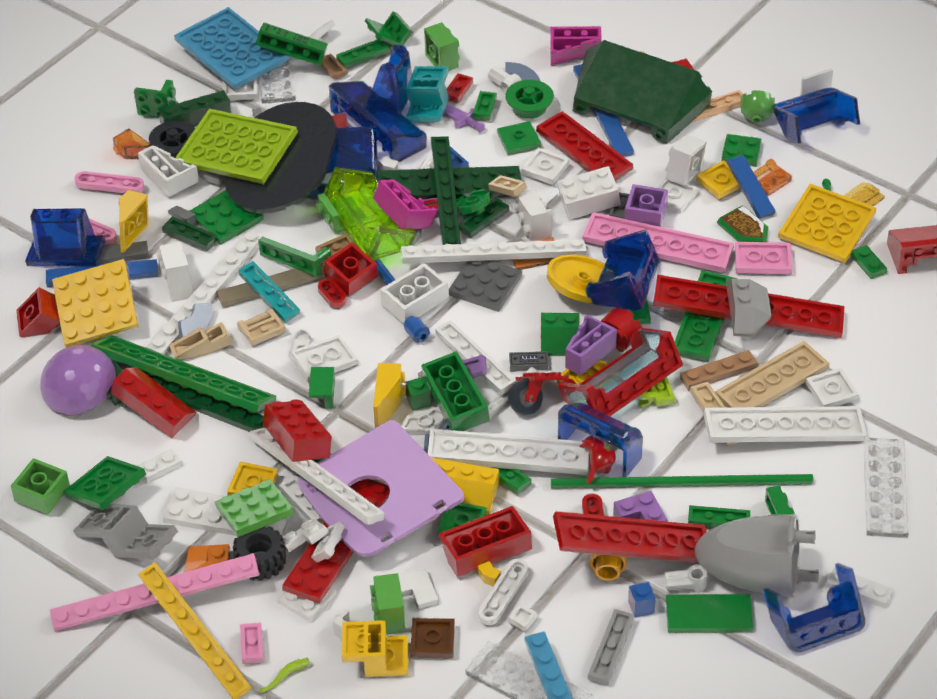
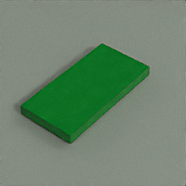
[666,594,753,633]

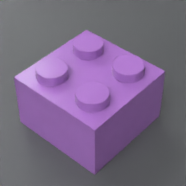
[625,184,668,227]

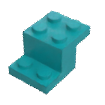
[406,66,449,122]

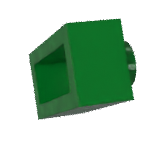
[765,485,795,515]

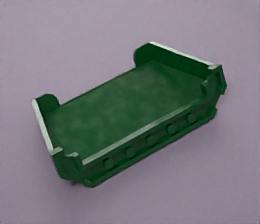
[573,40,712,144]

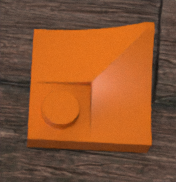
[183,544,230,573]

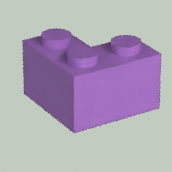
[613,490,668,522]

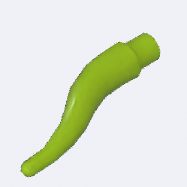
[259,657,310,693]

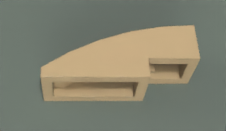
[169,322,234,360]

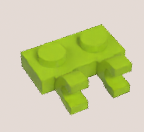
[638,377,675,408]

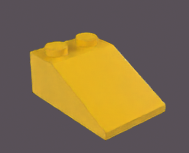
[118,190,149,253]
[373,363,406,428]

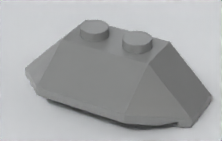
[726,279,771,337]

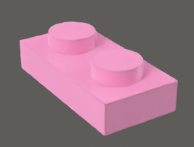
[240,622,264,664]

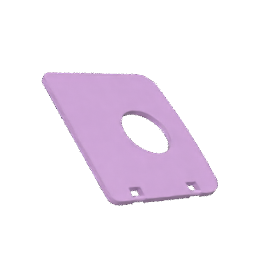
[298,420,464,557]

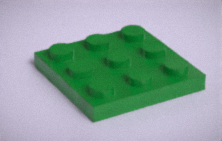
[189,190,264,245]
[64,456,147,511]

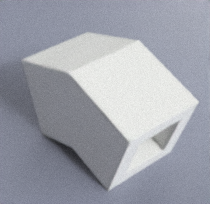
[378,156,399,170]

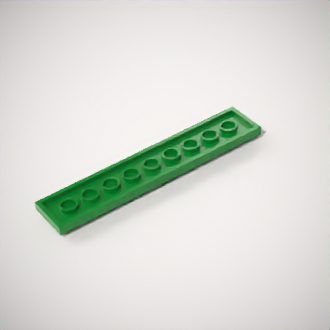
[91,335,277,413]

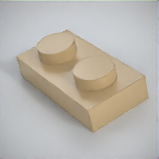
[488,175,527,197]

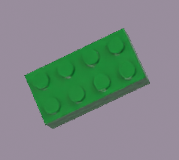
[421,351,490,431]

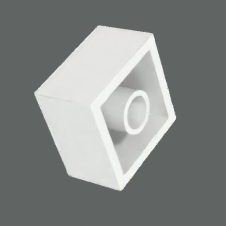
[665,134,707,186]

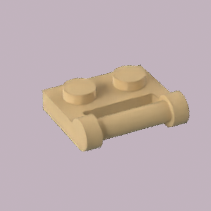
[237,308,286,346]

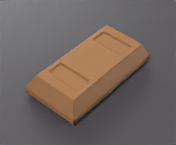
[321,53,348,80]

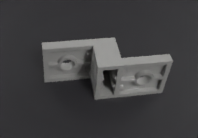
[73,504,178,559]

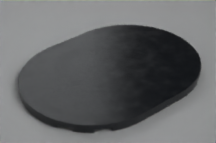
[224,102,338,214]

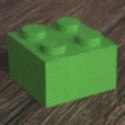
[424,22,460,71]
[11,458,70,515]
[370,573,405,635]

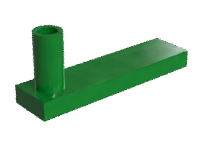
[258,237,332,277]

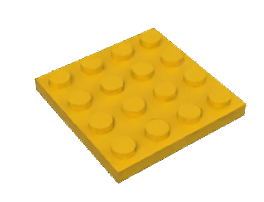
[778,184,877,263]
[52,259,139,348]

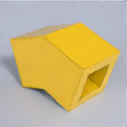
[478,561,501,587]

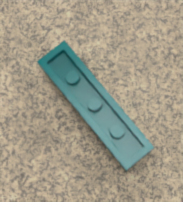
[238,261,300,323]

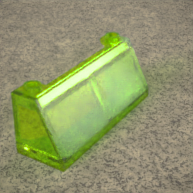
[324,167,416,260]

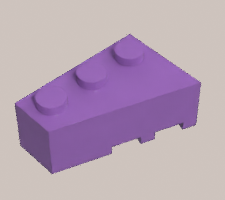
[565,314,617,375]

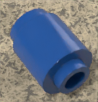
[404,316,430,343]

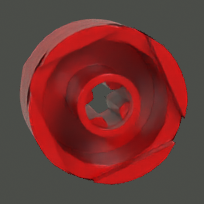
[601,306,642,352]

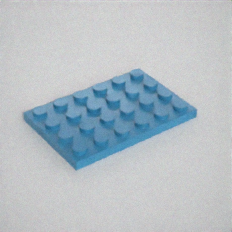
[174,7,290,90]

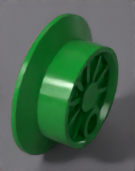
[505,79,554,119]

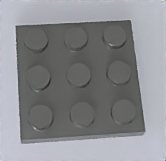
[449,260,522,312]

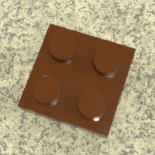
[410,618,455,658]

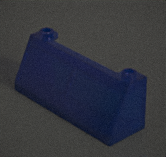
[329,81,427,163]
[585,229,660,311]

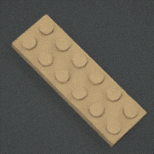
[715,341,830,408]

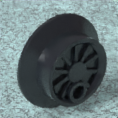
[149,121,195,158]

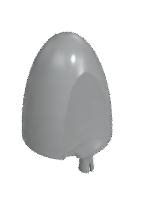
[695,514,819,597]

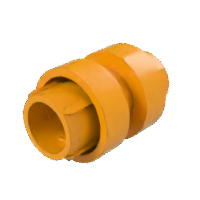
[589,554,628,581]

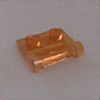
[754,159,792,197]

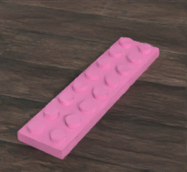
[582,212,734,273]

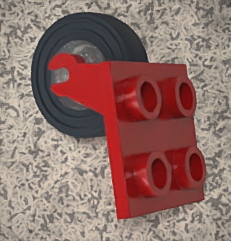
[508,372,569,415]

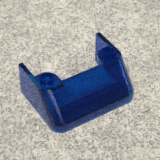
[773,87,860,144]
[558,403,643,477]
[763,563,866,653]

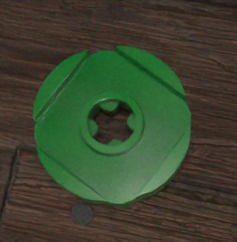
[456,189,492,216]

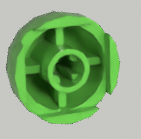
[740,90,775,123]

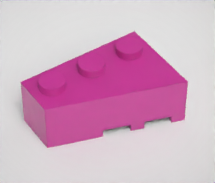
[550,26,602,66]
[373,180,437,230]

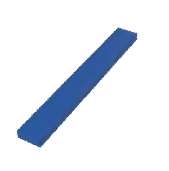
[573,64,634,157]

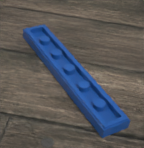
[46,259,158,287]

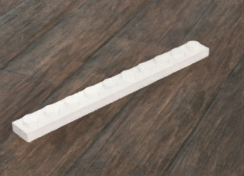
[146,230,264,355]
[401,239,587,264]
[250,428,385,525]

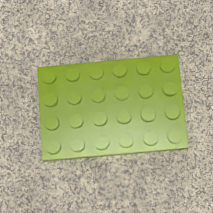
[176,109,298,184]

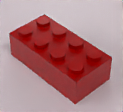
[263,399,332,462]

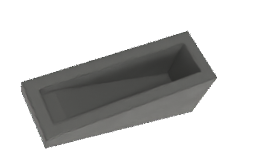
[168,205,197,226]

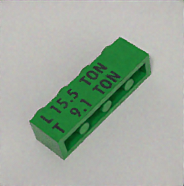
[255,22,328,66]

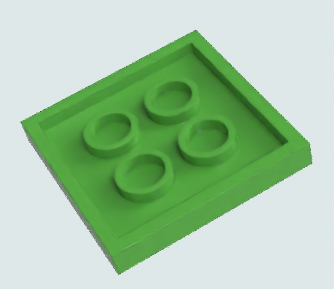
[215,480,295,537]

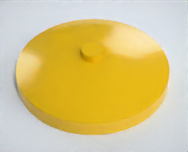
[546,254,621,303]

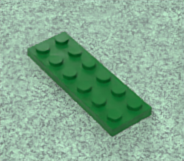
[674,270,738,362]

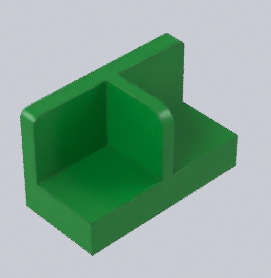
[309,367,335,409]

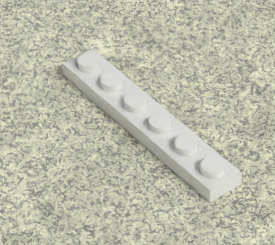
[435,320,516,395]

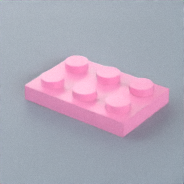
[735,242,792,274]

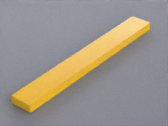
[138,562,252,699]

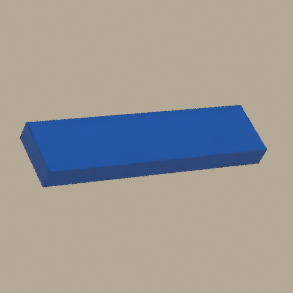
[727,155,776,219]

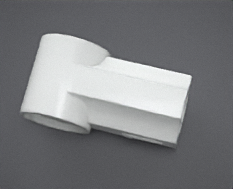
[488,66,521,94]
[665,565,707,592]

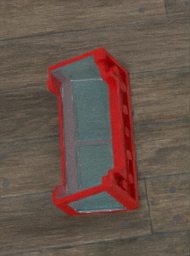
[558,328,683,424]

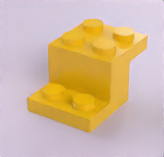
[342,621,408,677]

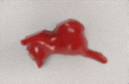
[579,430,616,484]

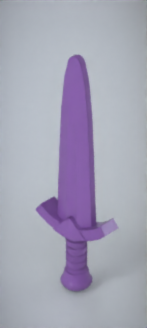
[444,103,485,132]

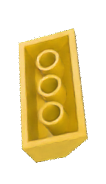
[431,457,499,515]

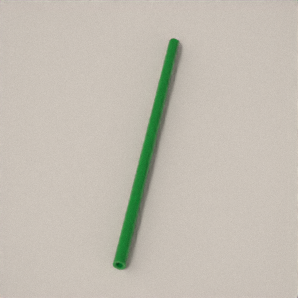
[551,474,813,488]

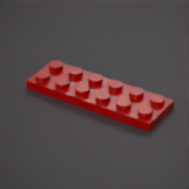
[536,111,633,180]

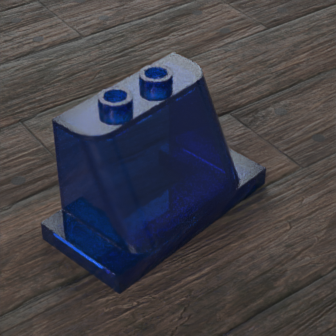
[25,208,106,266]

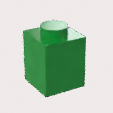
[405,377,431,411]

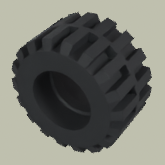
[233,526,286,581]

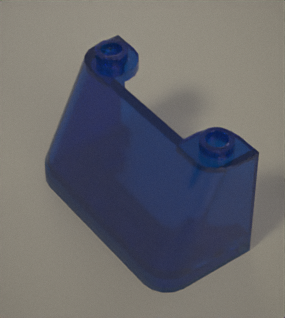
[366,44,412,116]
[323,127,378,182]

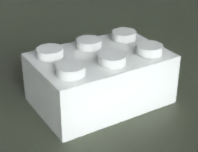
[557,166,621,220]
[381,263,449,324]

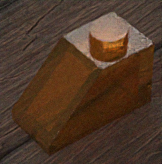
[113,128,151,159]

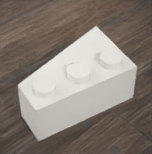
[513,189,552,242]

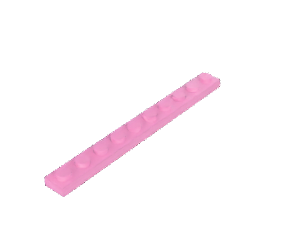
[50,553,259,631]

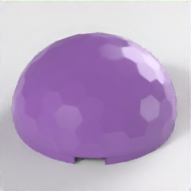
[40,345,116,415]

